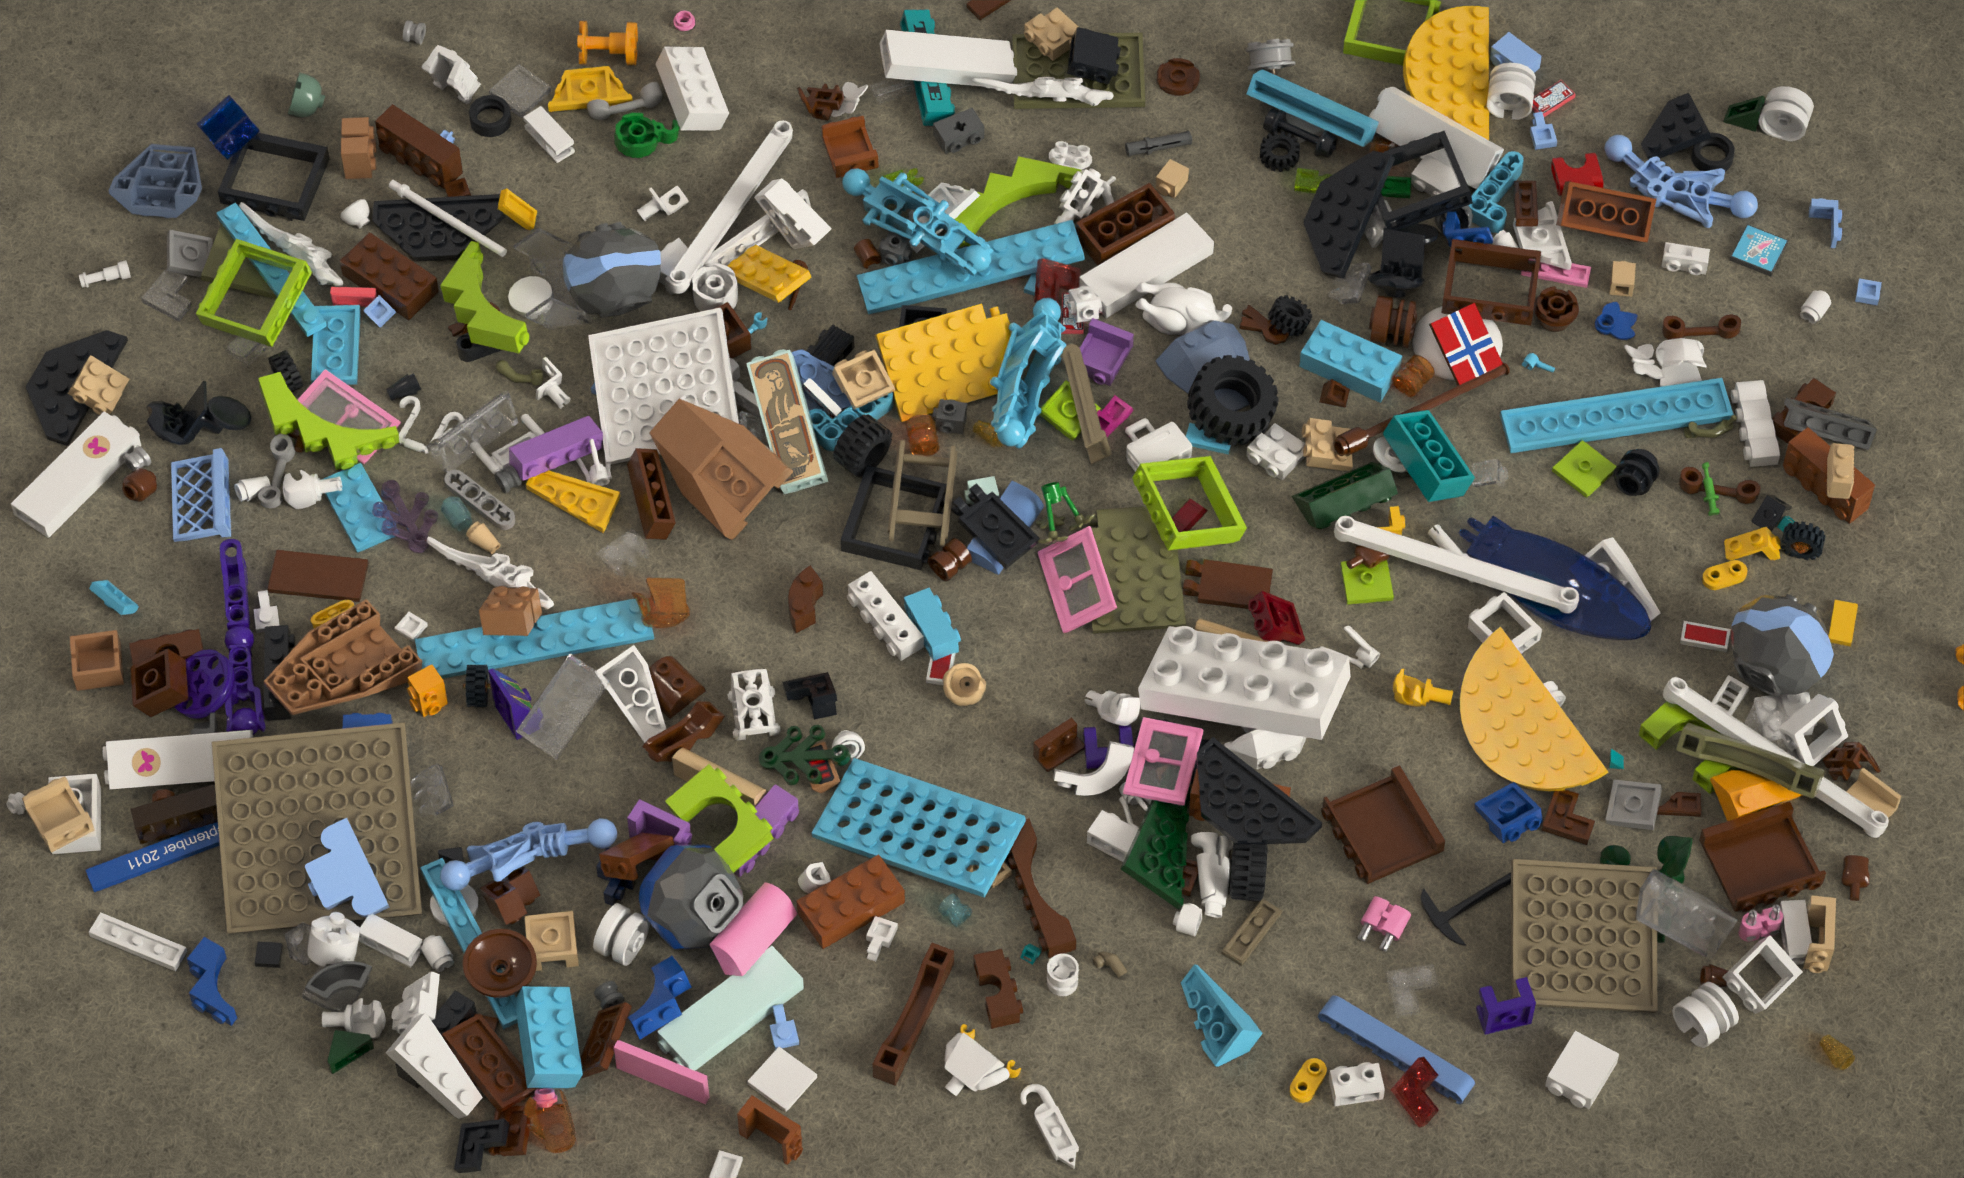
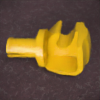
[1393,669,1453,707]

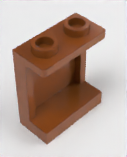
[821,116,879,178]
[599,832,675,881]
[737,1095,803,1165]

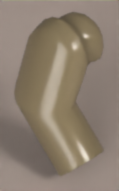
[1093,951,1128,978]

